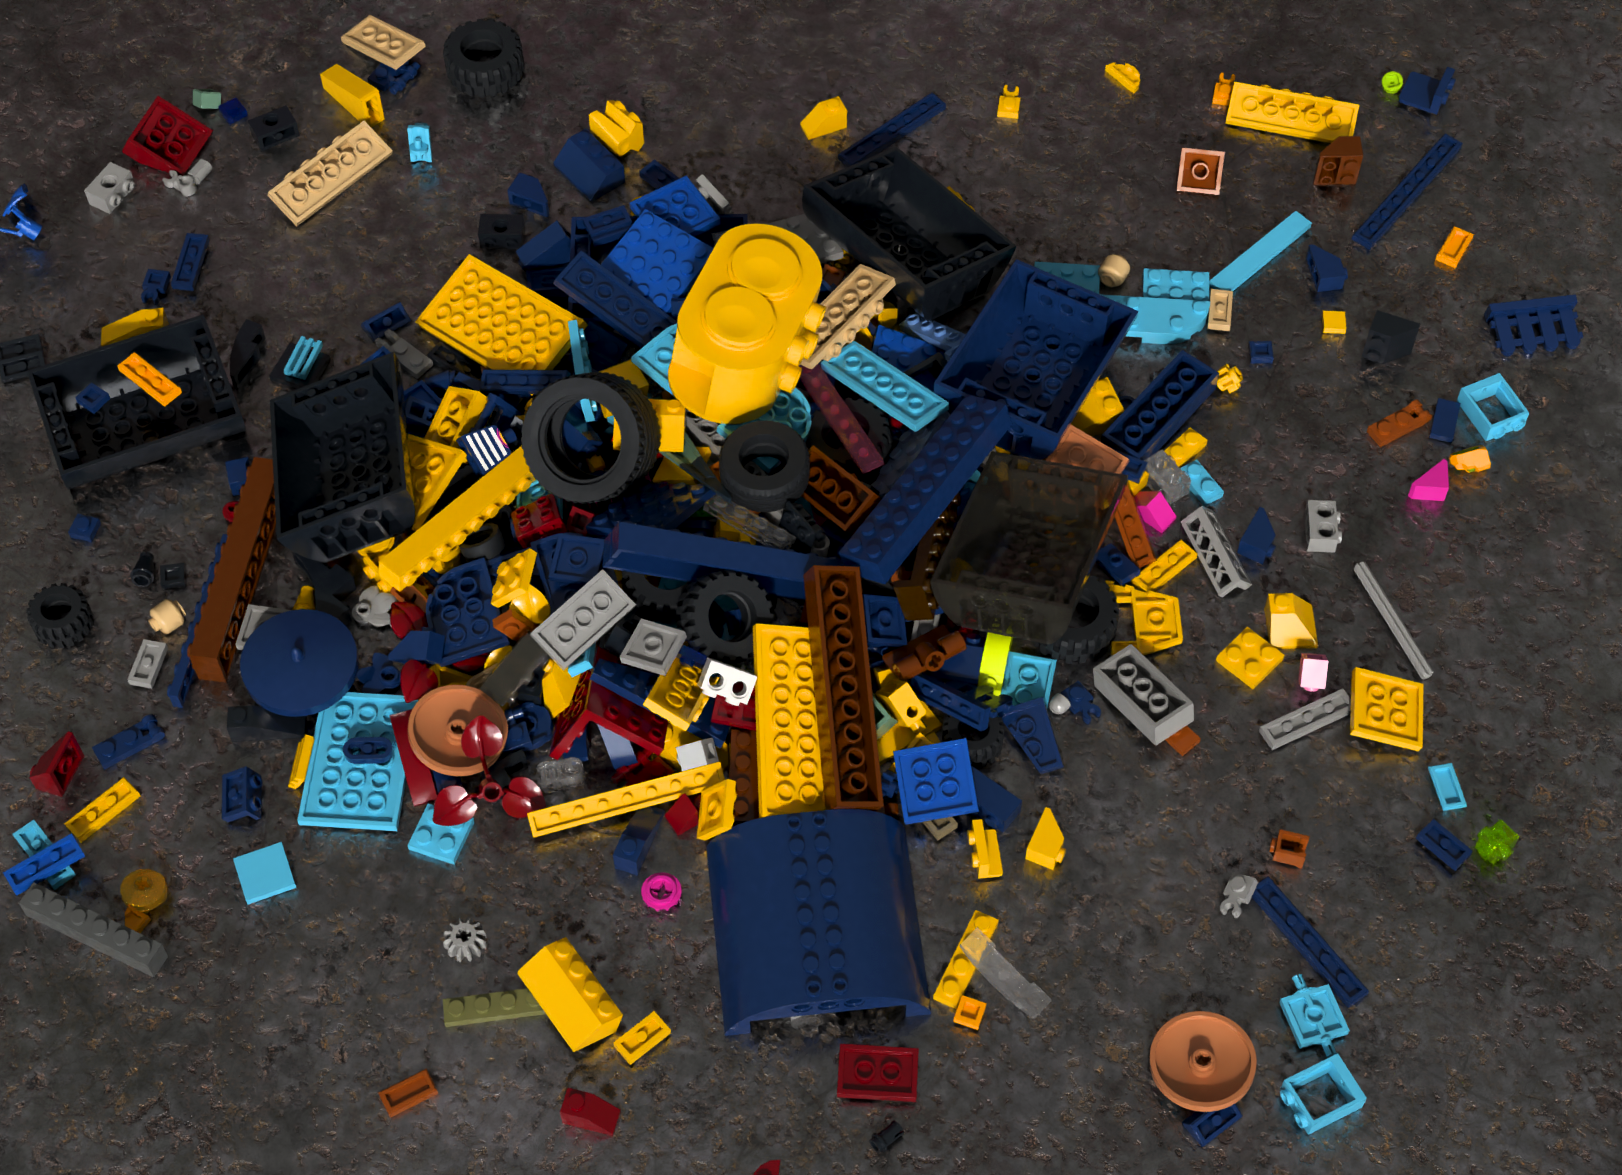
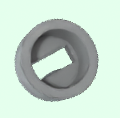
[1049,693,1071,714]

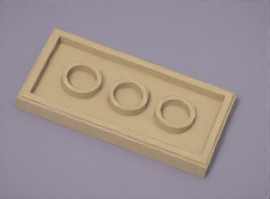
[341,15,426,70]

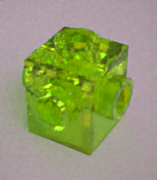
[1475,819,1519,865]

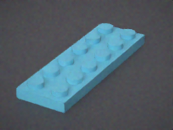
[821,341,949,432]

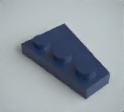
[998,697,1064,774]

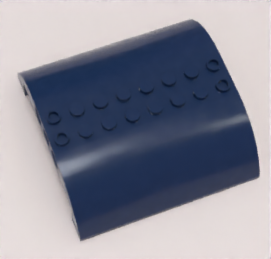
[706,809,931,1036]

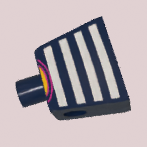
[456,425,517,479]

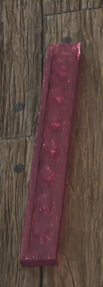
[799,364,884,474]

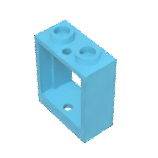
[1457,373,1529,441]
[1280,1053,1367,1135]

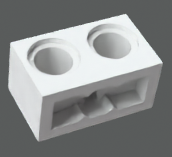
[697,657,757,706]

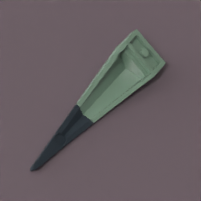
[652,396,732,504]

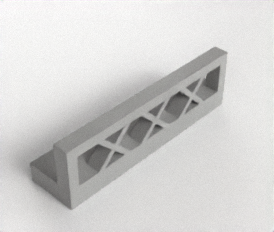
[1180,506,1252,597]

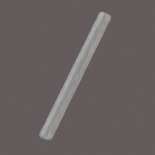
[1354,561,1433,680]

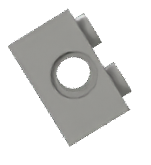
[84,162,135,214]

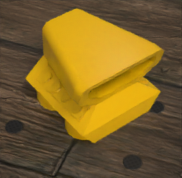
[589,100,644,157]

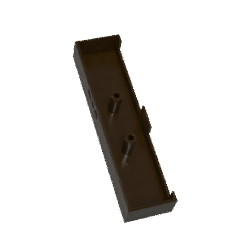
[894,486,964,621]

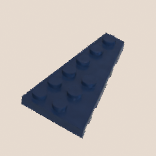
[590,658,730,748]

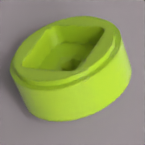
[1382,71,1403,94]

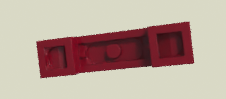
[389,709,437,807]

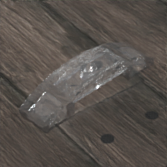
[959,927,1052,1019]

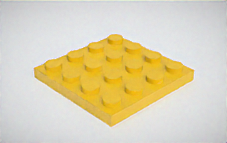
[408,434,467,531]

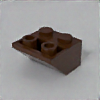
[1313,136,1363,185]

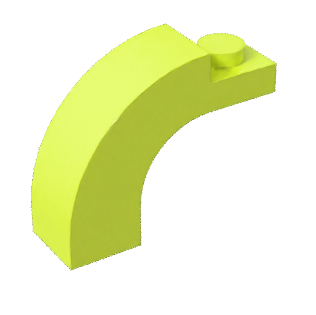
[977,618,1016,696]

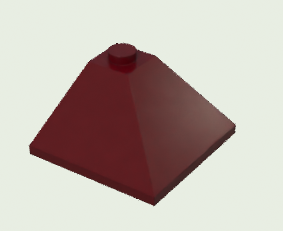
[122,96,213,176]

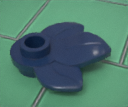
[357,653,401,694]

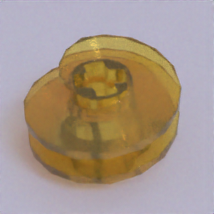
[120,869,168,912]

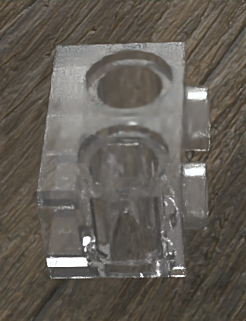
[1143,450,1191,505]

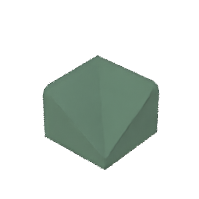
[193,89,221,109]

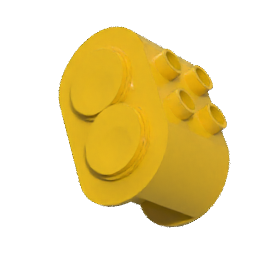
[668,224,826,424]

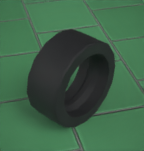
[458,523,506,562]

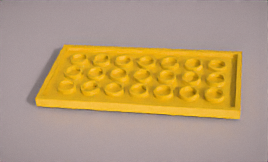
[415,254,588,396]
[753,623,825,818]

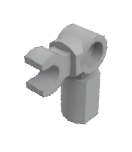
[162,159,212,196]

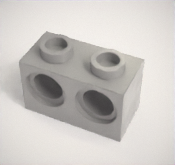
[1304,500,1342,552]

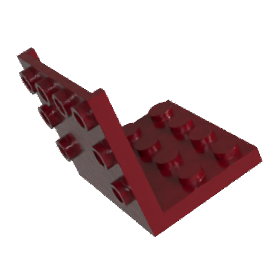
[549,647,668,760]

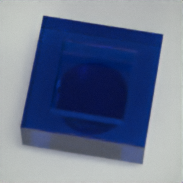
[218,98,248,125]

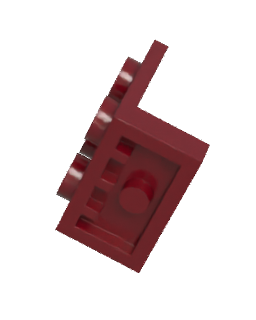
[511,494,569,549]

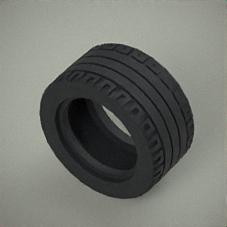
[521,372,661,504]

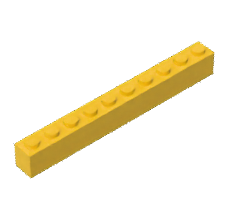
[379,445,536,592]

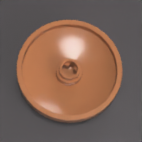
[408,685,508,776]
[1149,1011,1257,1112]

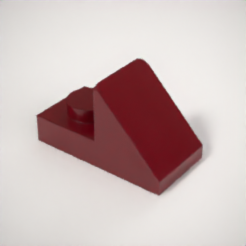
[665,793,701,836]

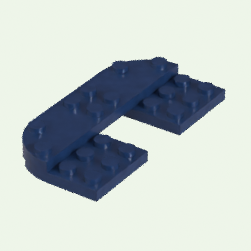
[426,532,619,667]

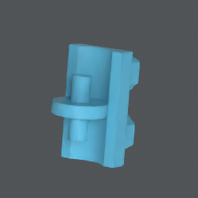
[407,123,433,162]

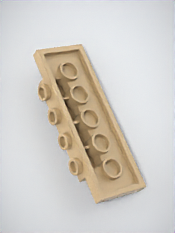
[267,121,393,227]
[800,264,896,370]

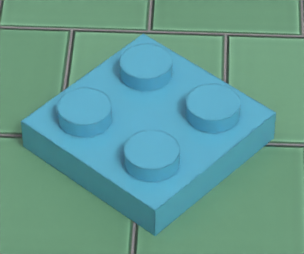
[407,803,475,865]

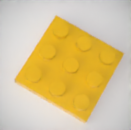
[1350,667,1423,751]

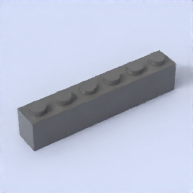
[19,882,168,978]

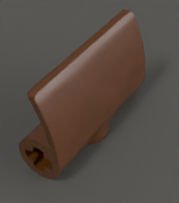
[882,625,967,681]

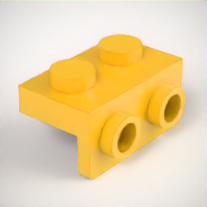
[967,819,1003,879]

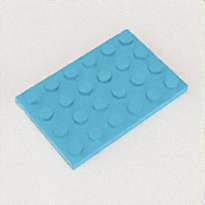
[297,692,419,831]

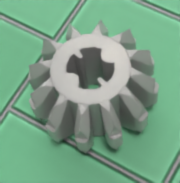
[443,918,487,962]

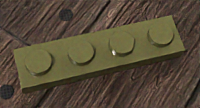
[443,988,546,1027]

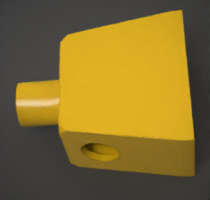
[875,679,927,735]

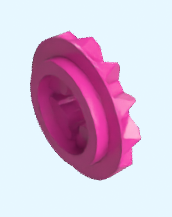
[641,872,682,911]

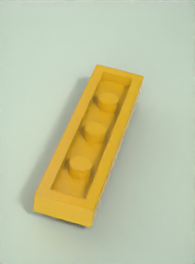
[933,910,999,1010]

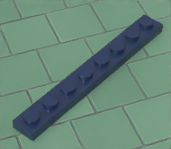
[167,534,228,708]

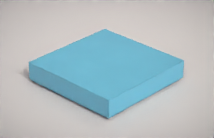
[233,842,296,904]

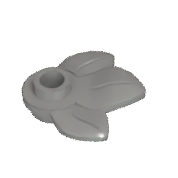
[352,586,397,627]

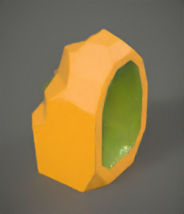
[1449,445,1491,473]

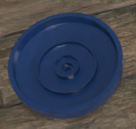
[240,609,359,717]

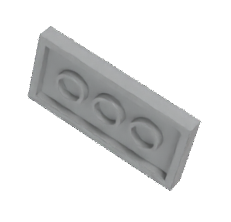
[530,569,636,671]

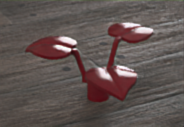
[390,602,488,703]
[432,715,546,826]

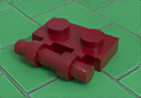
[611,748,675,788]

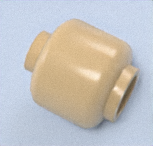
[1098,254,1130,287]
[148,599,186,634]

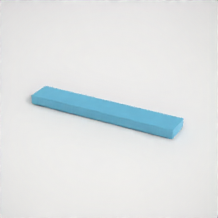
[1209,211,1312,291]

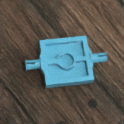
[1279,974,1350,1058]

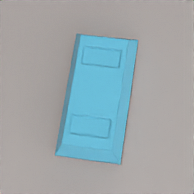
[1428,763,1467,811]

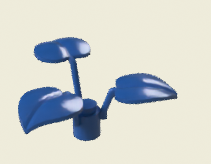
[0,183,43,241]

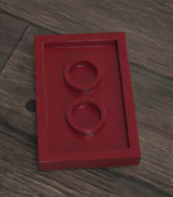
[837,1044,919,1102]

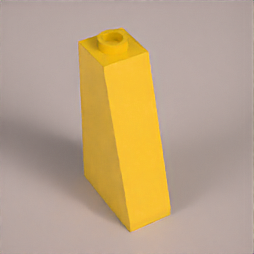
[320,64,385,128]

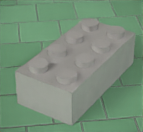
[1093,644,1194,746]

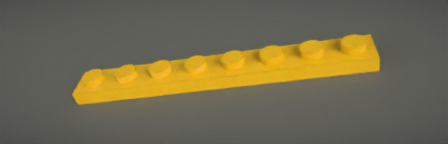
[527,762,725,838]

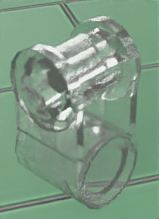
[537,757,586,793]

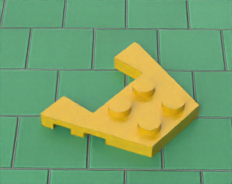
[1105,580,1183,656]

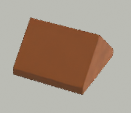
[1176,147,1225,195]

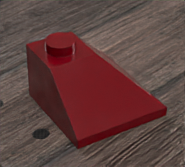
[29,731,85,797]

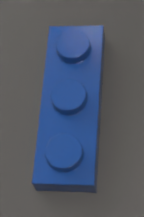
[3,833,85,896]

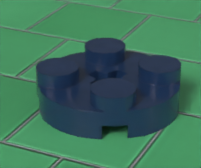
[507,702,553,752]

